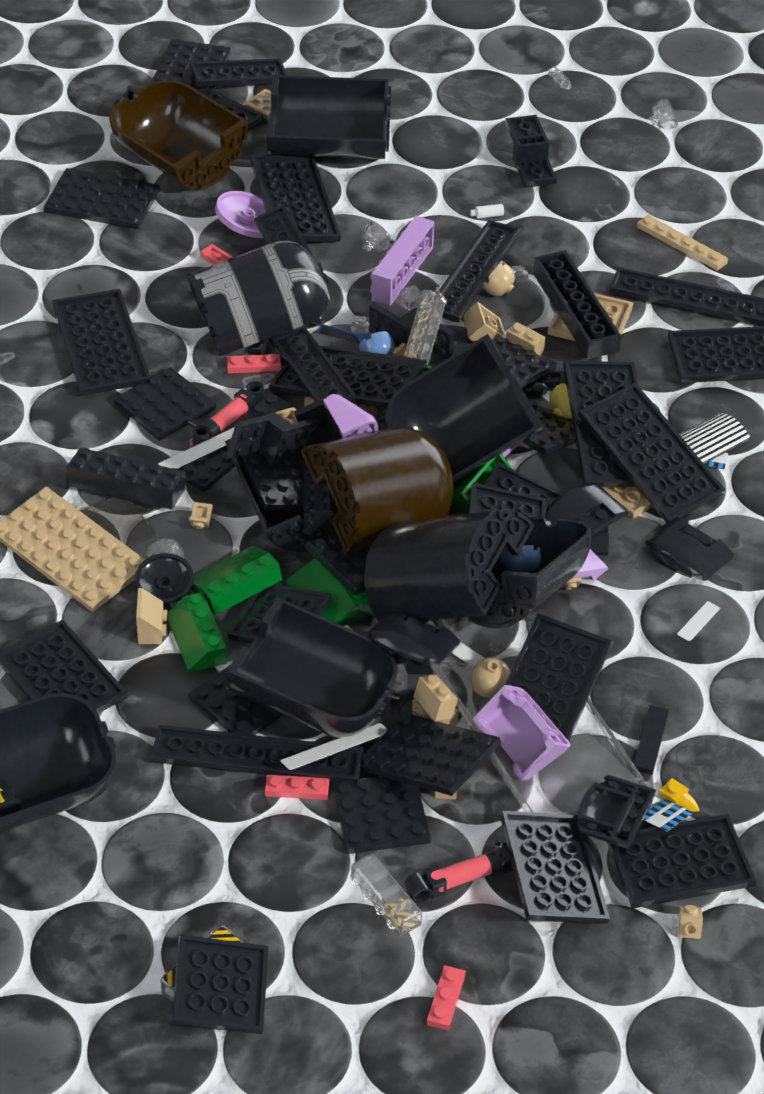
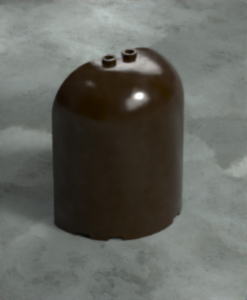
[109,80,248,190]
[301,427,454,554]

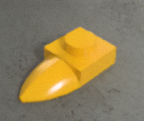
[659,778,699,812]

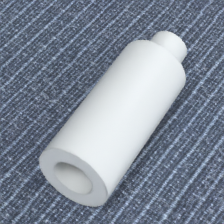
[470,204,504,219]

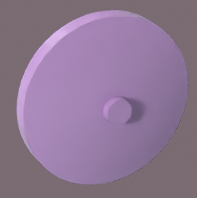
[215,191,266,238]

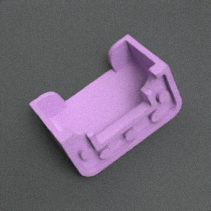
[323,394,378,438]
[472,685,570,780]

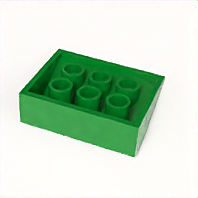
[192,546,282,615]
[285,559,373,626]

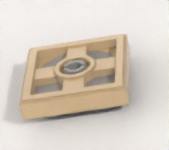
[244,89,271,120]

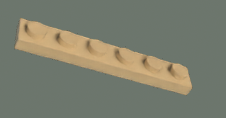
[637,215,728,271]

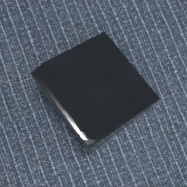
[247,339,274,355]

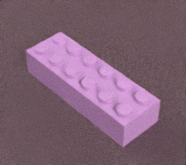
[370,216,434,306]

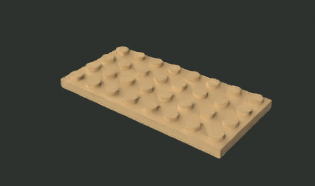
[0,486,145,613]

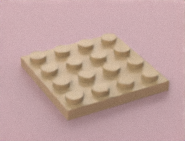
[547,293,633,341]

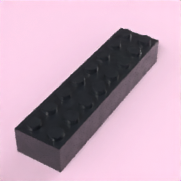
[533,250,621,359]

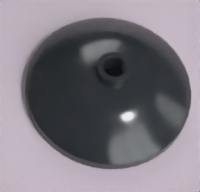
[135,553,194,604]

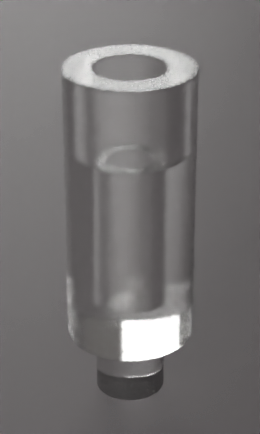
[548,66,572,90]

